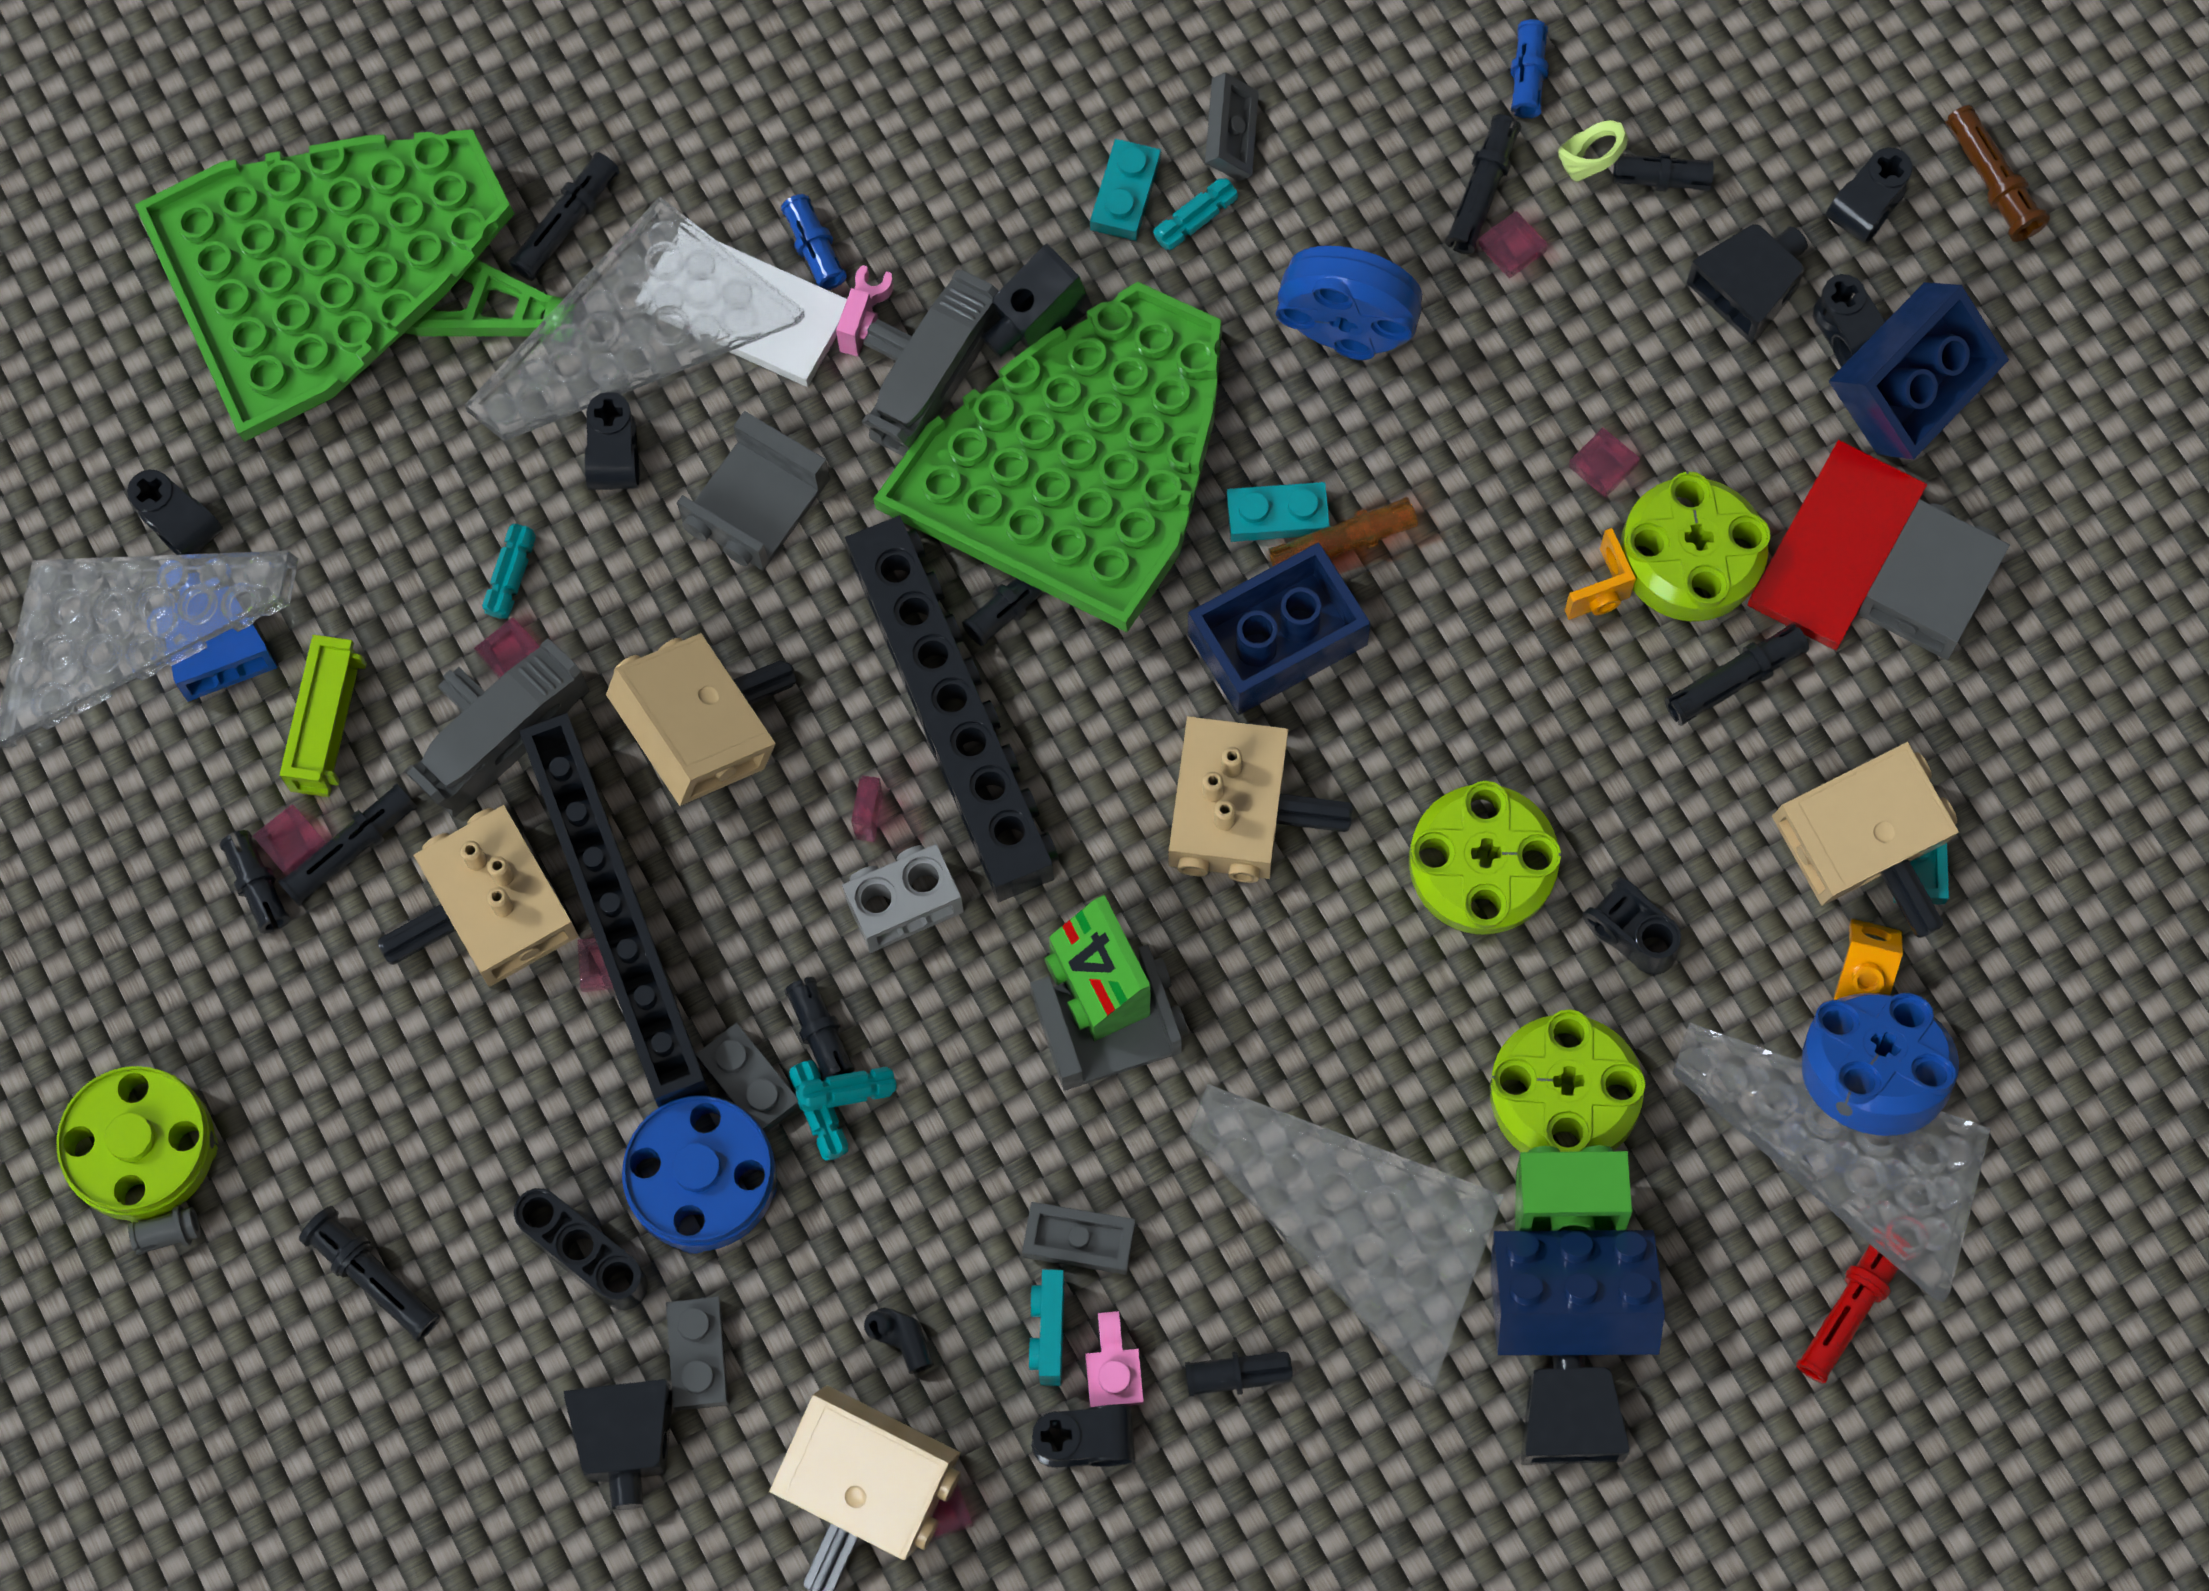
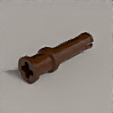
[1945,105,2050,242]

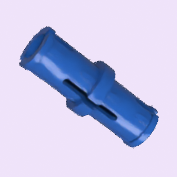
[1510,19,1549,119]
[781,194,847,290]

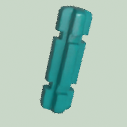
[1153,178,1238,250]
[482,524,536,619]
[789,1060,849,1161]
[796,1066,897,1112]

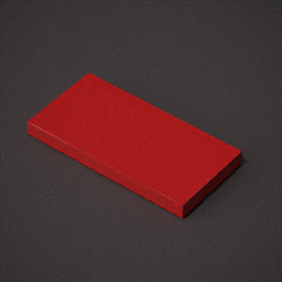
[1747,440,1927,651]

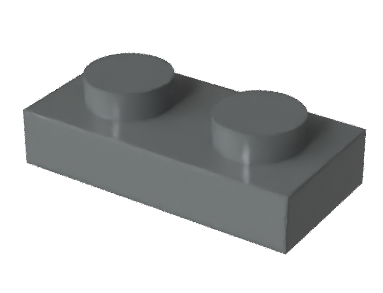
[1205,72,1259,181]
[695,1023,799,1133]
[1022,1202,1135,1275]
[666,1297,729,1411]

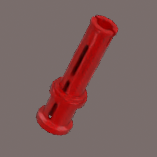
[1796,1229,1914,1384]

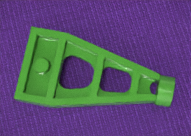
[405,259,575,338]

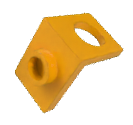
[1565,528,1636,620]
[1834,919,1903,1000]

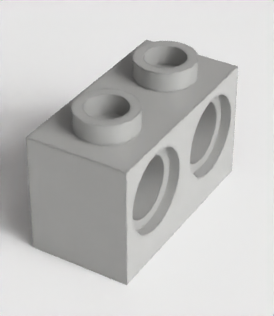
[842,844,964,953]

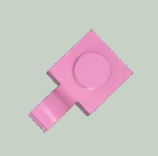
[836,265,893,357]
[1085,1311,1144,1408]

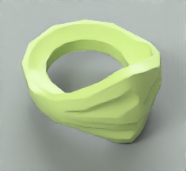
[1558,120,1628,182]

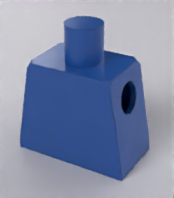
[164,574,277,702]

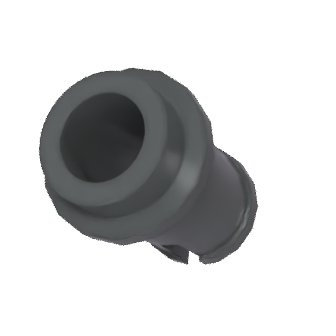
[128,1205,201,1256]

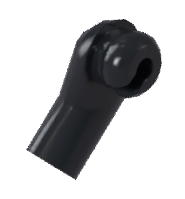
[864,1308,934,1374]

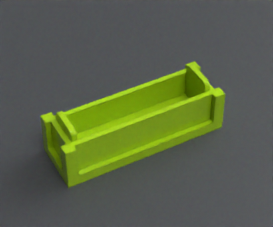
[279,635,367,797]

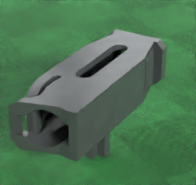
[862,270,1000,456]
[404,639,589,818]

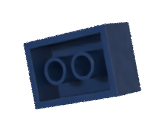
[1829,282,2009,459]
[1188,542,1371,715]
[1490,1230,1665,1355]

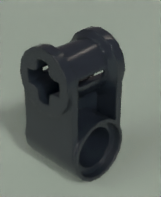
[1826,147,1912,244]
[1813,274,1887,367]
[585,392,640,491]
[127,469,223,563]
[1582,877,1681,975]
[1031,1405,1136,1468]

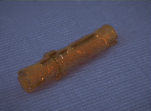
[1268,497,1418,566]

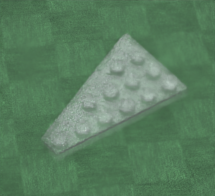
[465,197,805,441]
[0,551,298,748]
[1672,1023,1991,1302]
[1189,1084,1504,1390]

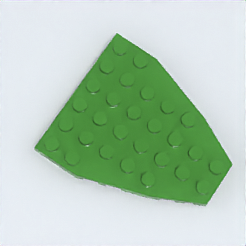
[135,130,515,442]
[873,282,1222,632]

